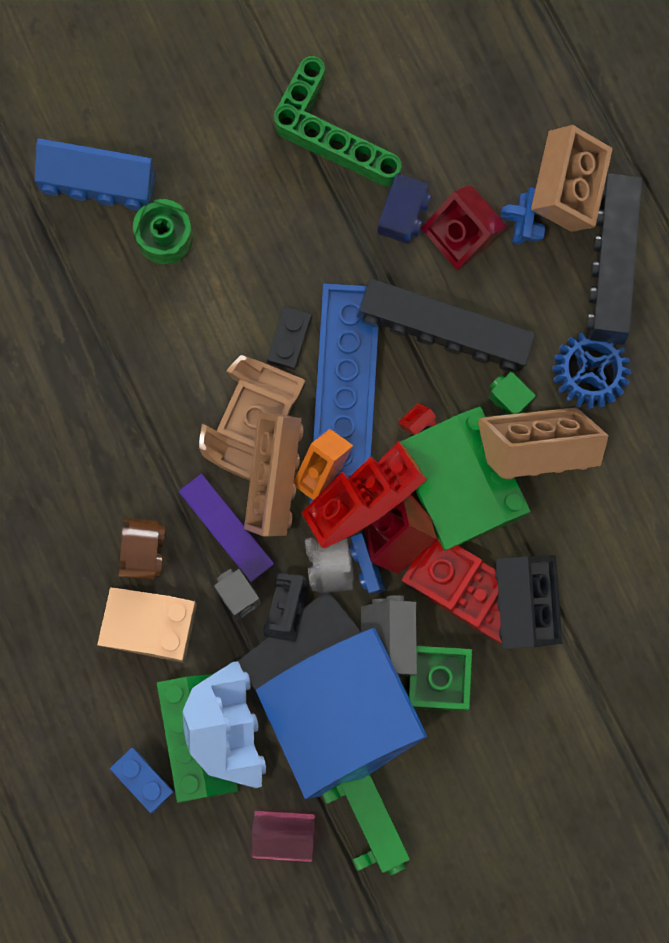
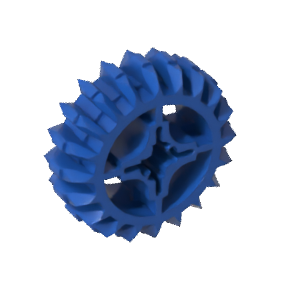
[552,333,631,410]

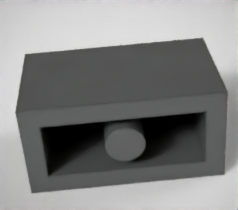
[214,569,261,621]

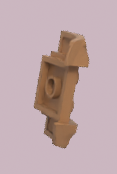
[199,355,306,481]

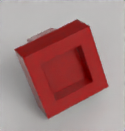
[398,403,437,436]

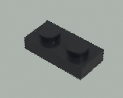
[267,306,312,370]

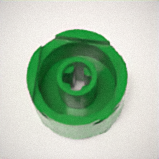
[133,199,193,265]

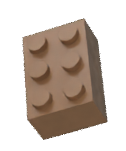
[531,125,613,232]

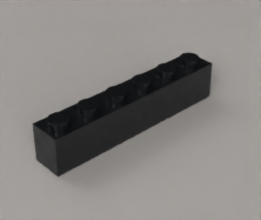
[586,173,642,345]
[356,278,535,372]

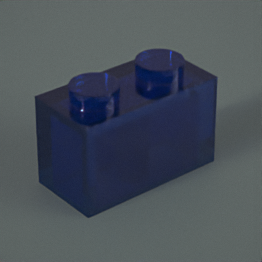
[377,173,432,244]

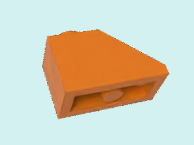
[294,429,353,500]

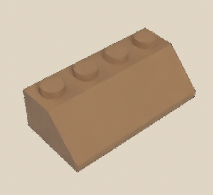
[478,407,609,479]
[244,413,303,536]

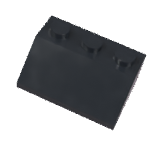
[495,555,563,649]

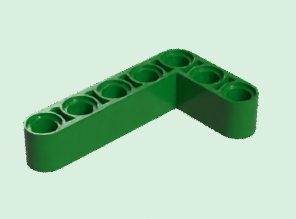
[274,56,402,187]

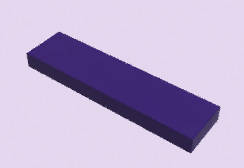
[178,473,274,583]

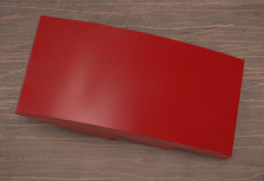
[301,442,427,549]
[401,534,502,645]

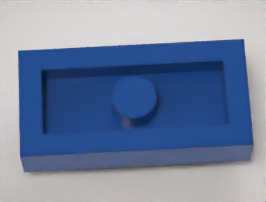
[350,533,386,594]

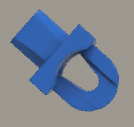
[501,187,545,245]

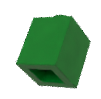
[488,372,536,415]

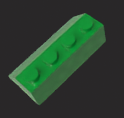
[157,674,239,803]

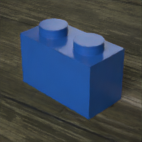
[110,748,175,814]

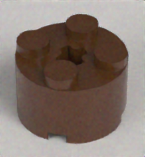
[118,518,165,580]

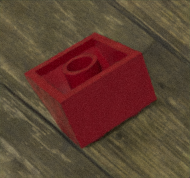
[421,185,507,270]
[364,494,437,574]

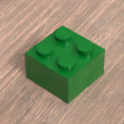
[408,646,472,712]

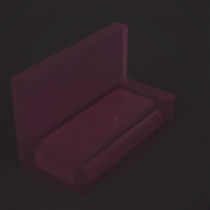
[252,811,315,862]

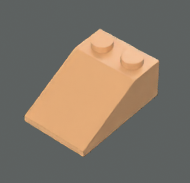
[97,587,197,663]

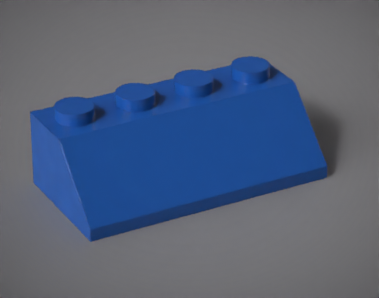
[35,138,156,211]

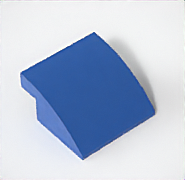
[256,628,428,799]

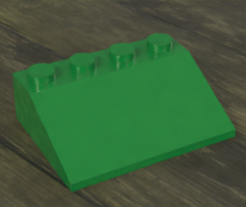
[400,407,531,551]

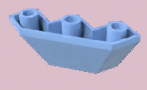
[182,661,266,788]

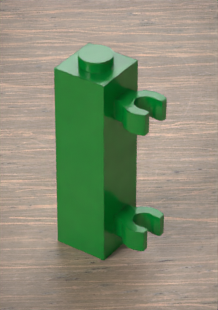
[322,774,410,876]

